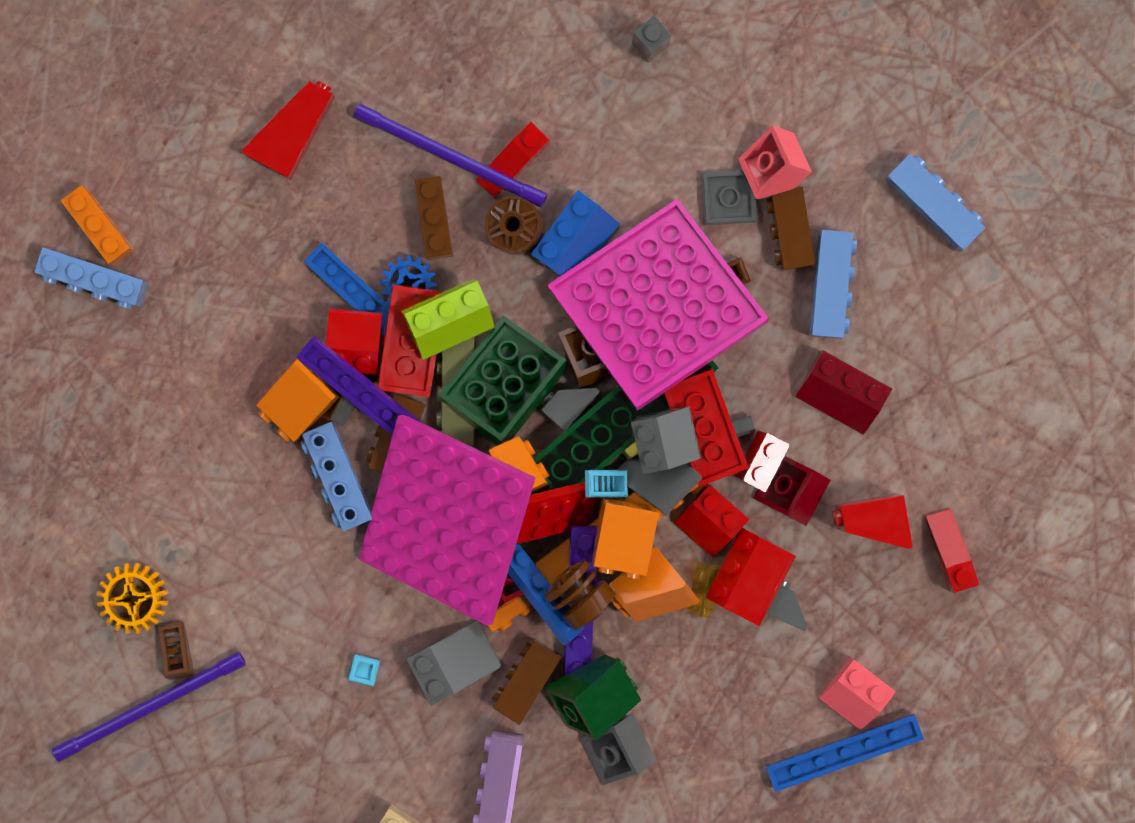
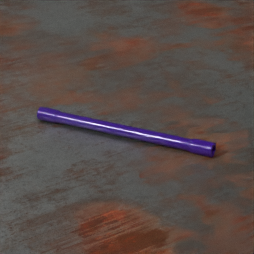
[353,103,548,208]
[52,651,246,762]

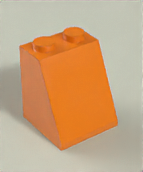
[256,359,340,442]
[592,498,659,579]
[609,547,700,622]

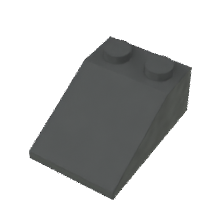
[406,620,502,706]

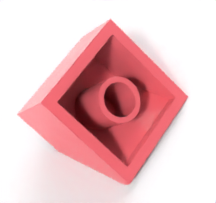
[738,125,812,199]
[819,657,896,730]

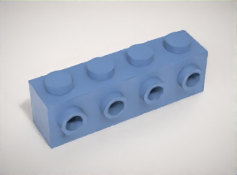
[885,154,986,252]
[809,230,857,339]
[34,247,149,310]
[301,422,372,531]

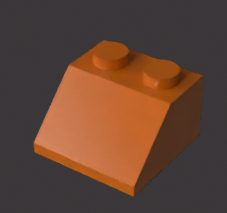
[489,437,549,494]

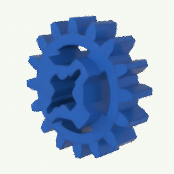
[380,255,437,304]

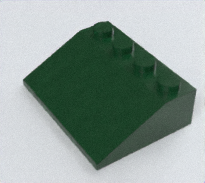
[438,316,567,446]

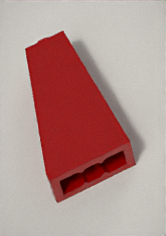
[241,81,335,180]

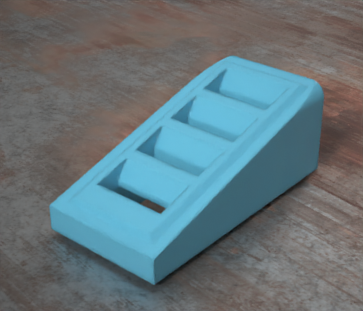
[585,470,628,498]

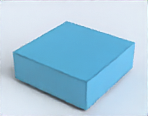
[348,654,381,686]

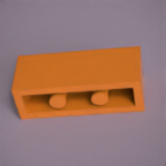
[61,185,135,266]

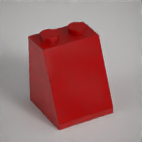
[832,494,913,549]

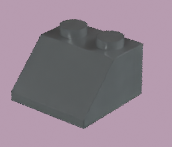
[631,406,701,474]
[580,714,657,785]

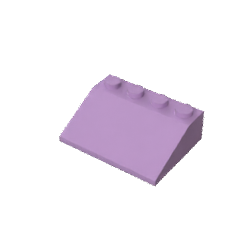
[473,730,523,823]

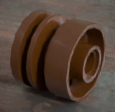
[485,196,545,255]
[544,559,616,631]

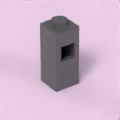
[632,15,672,63]

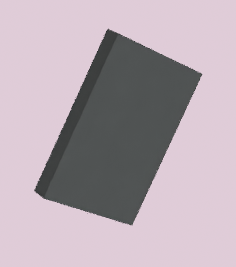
[617,453,702,516]

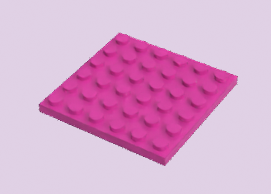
[547,198,769,411]
[359,414,536,626]

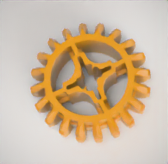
[96,563,168,634]

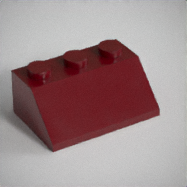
[795,350,893,435]

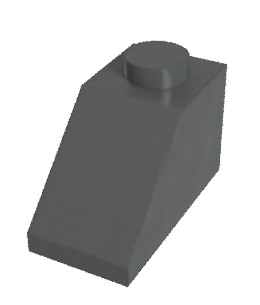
[541,388,600,431]
[766,581,807,631]

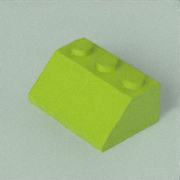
[401,279,495,360]

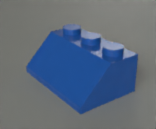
[531,190,620,277]

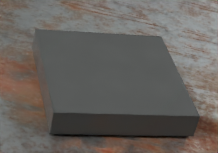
[701,170,757,225]

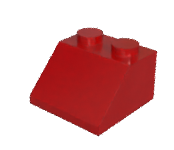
[325,309,382,375]
[673,484,750,557]

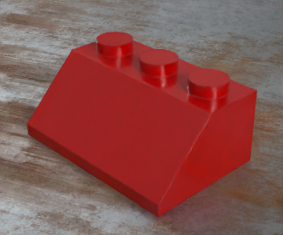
[705,528,796,626]

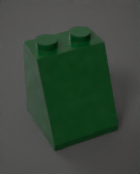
[545,654,641,740]

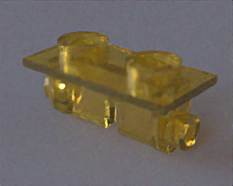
[687,562,720,618]

